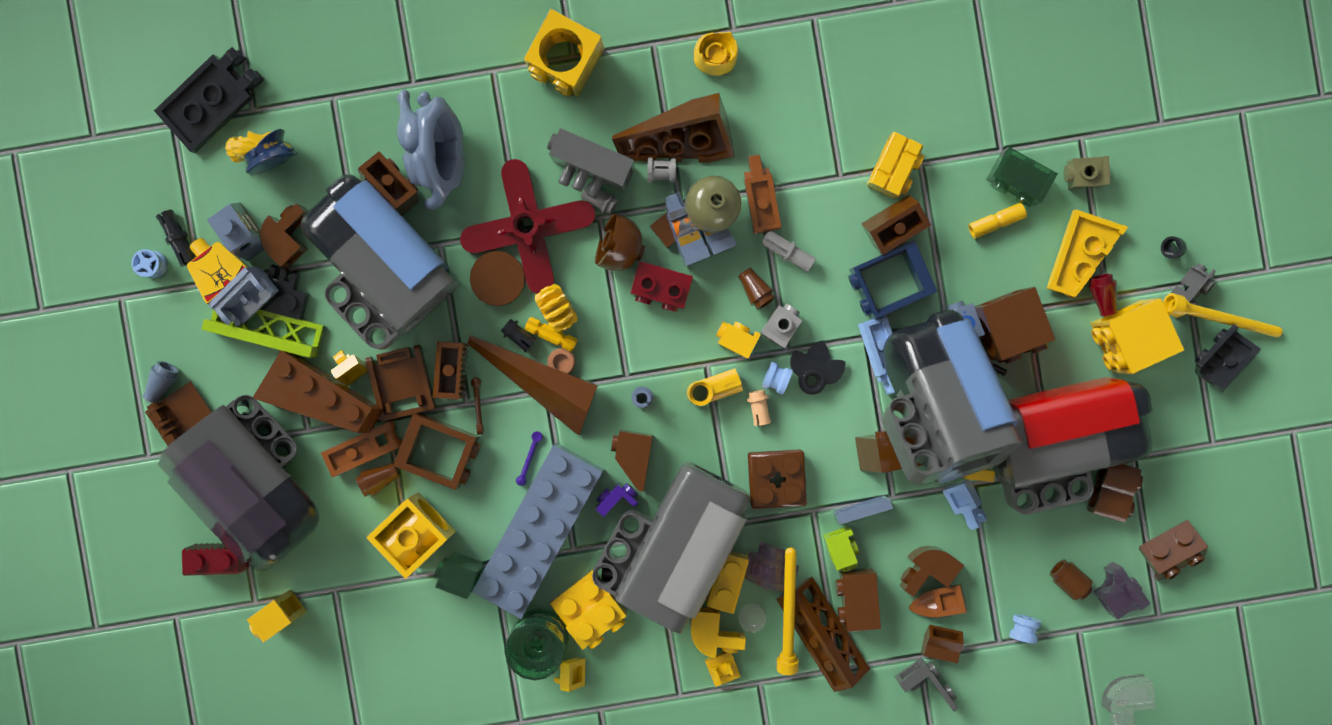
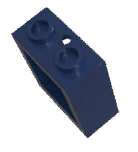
[848,240,937,320]

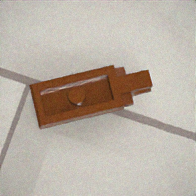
[744,155,782,234]

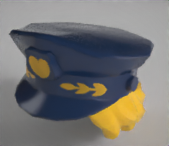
[225,128,297,176]

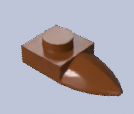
[909,584,968,617]

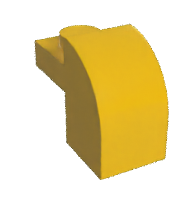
[690,607,746,658]

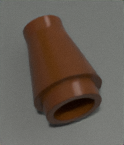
[738,268,776,310]
[355,463,399,497]

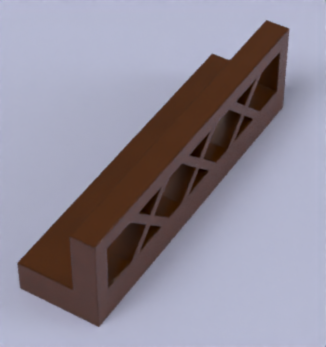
[776,577,870,692]

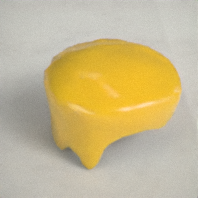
[693,31,738,76]

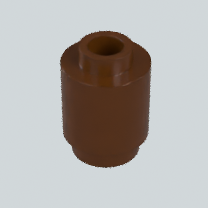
[1050,559,1093,600]

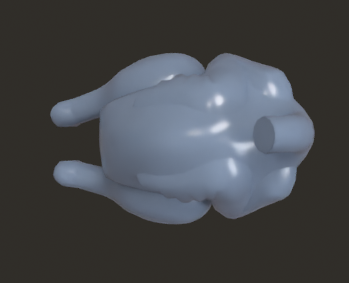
[397,90,465,210]

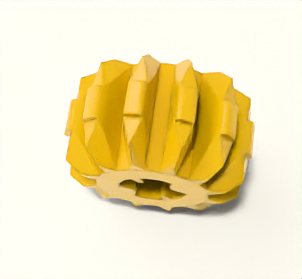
[535,284,578,332]

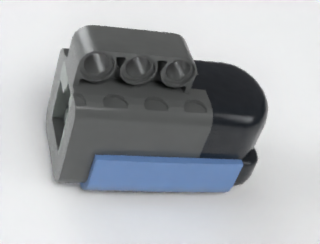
[301,174,459,350]
[882,310,1022,485]

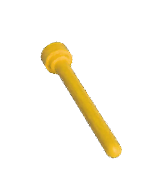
[1163,293,1283,337]
[776,547,799,675]

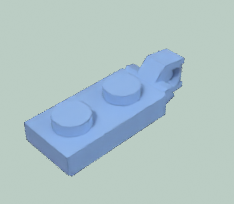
[858,315,895,394]

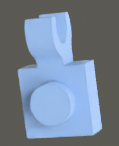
[943,479,987,530]

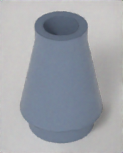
[142,361,178,403]

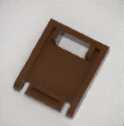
[365,344,437,422]

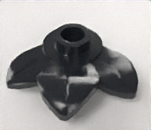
[790,341,846,395]

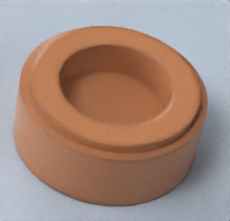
[547,348,576,374]

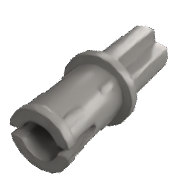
[762,231,816,273]

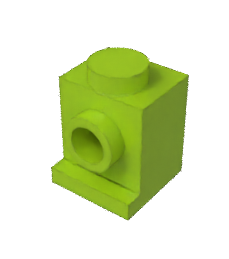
[822,526,859,572]

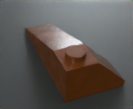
[612,93,735,163]

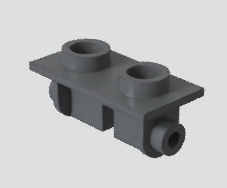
[1171,263,1216,321]

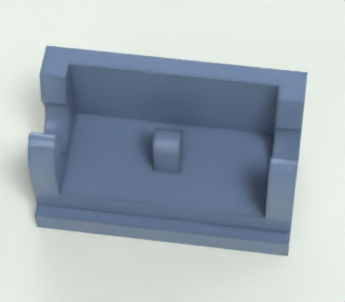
[208,267,279,327]

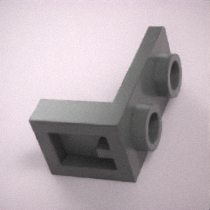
[894,658,958,711]

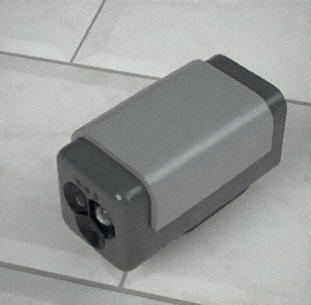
[592,461,750,634]

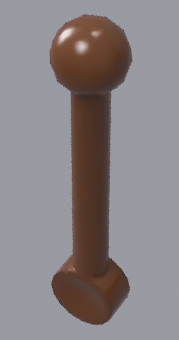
[471,377,484,435]

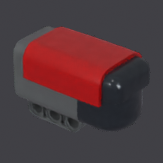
[993,377,1153,514]

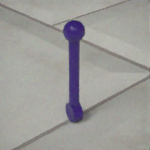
[516,431,543,486]

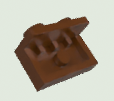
[1139,520,1208,581]

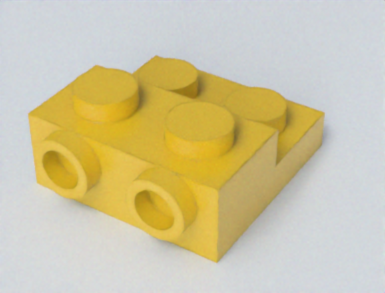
[550,569,627,650]

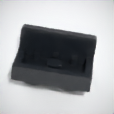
[1195,324,1261,393]

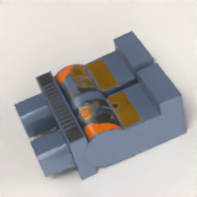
[665,187,737,267]

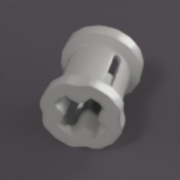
[647,158,676,184]

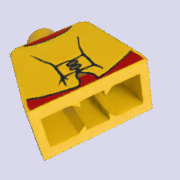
[187,238,248,304]

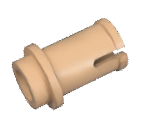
[747,390,771,426]

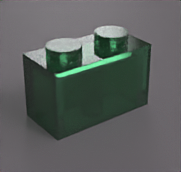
[986,147,1058,207]
[434,552,485,599]

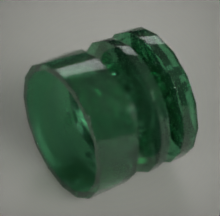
[504,609,569,681]

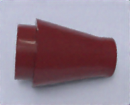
[1088,274,1117,316]

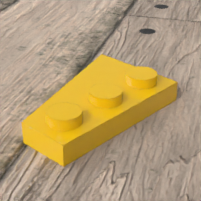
[1046,209,1128,298]

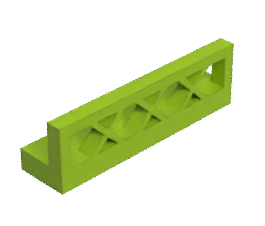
[201,309,325,358]

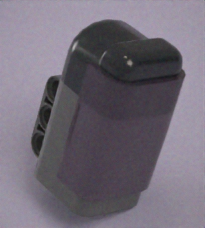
[158,395,320,571]

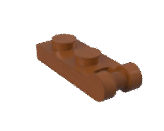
[321,420,402,478]

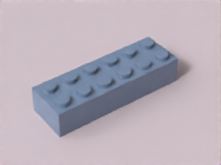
[472,443,604,619]

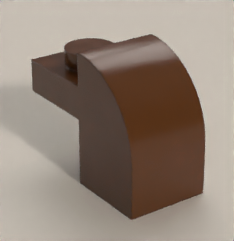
[260,203,308,268]
[900,546,964,597]

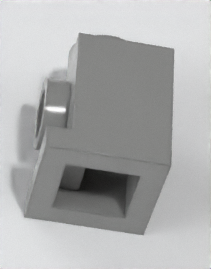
[760,304,802,348]

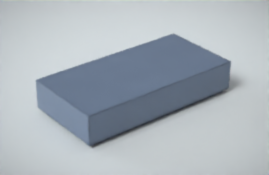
[833,495,893,525]

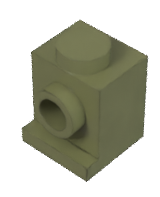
[1064,156,1110,189]

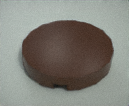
[469,251,525,306]

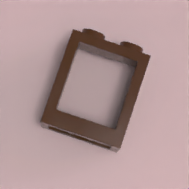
[393,413,481,490]

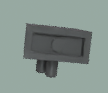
[547,128,635,199]

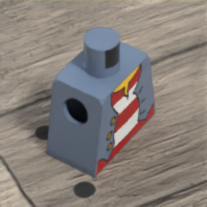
[207,202,264,261]

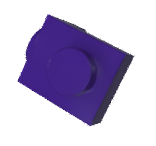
[596,482,639,517]

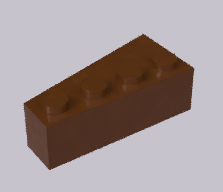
[252,350,384,433]

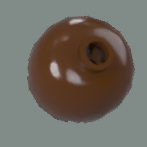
[595,214,645,271]

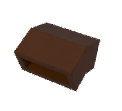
[921,625,964,663]

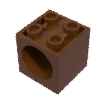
[974,287,1056,364]

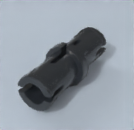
[156,209,196,267]

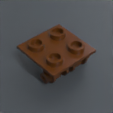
[145,381,212,446]

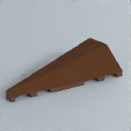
[468,335,599,435]

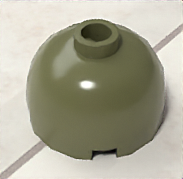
[685,175,741,233]

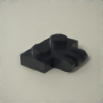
[260,264,309,320]

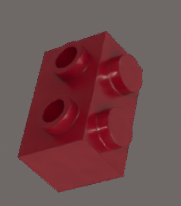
[630,261,693,313]

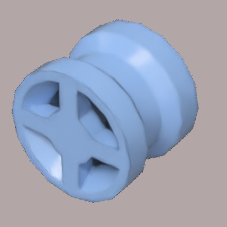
[131,249,168,278]
[762,362,793,395]
[1009,614,1042,644]

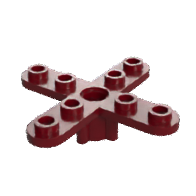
[460,159,595,294]

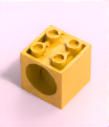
[524,9,604,98]
[1090,298,1184,374]
[366,492,457,579]

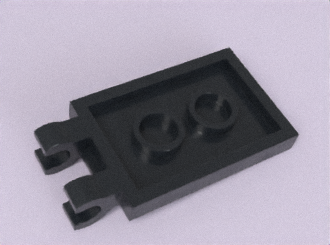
[154,47,264,153]

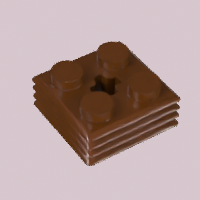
[748,449,807,509]

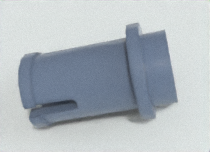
[632,386,653,408]

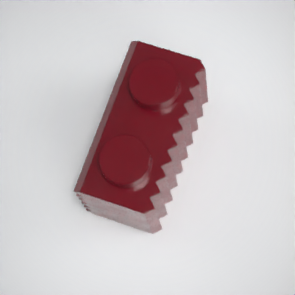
[182,542,249,576]

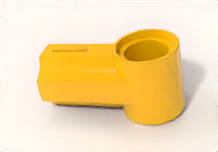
[686,368,743,406]

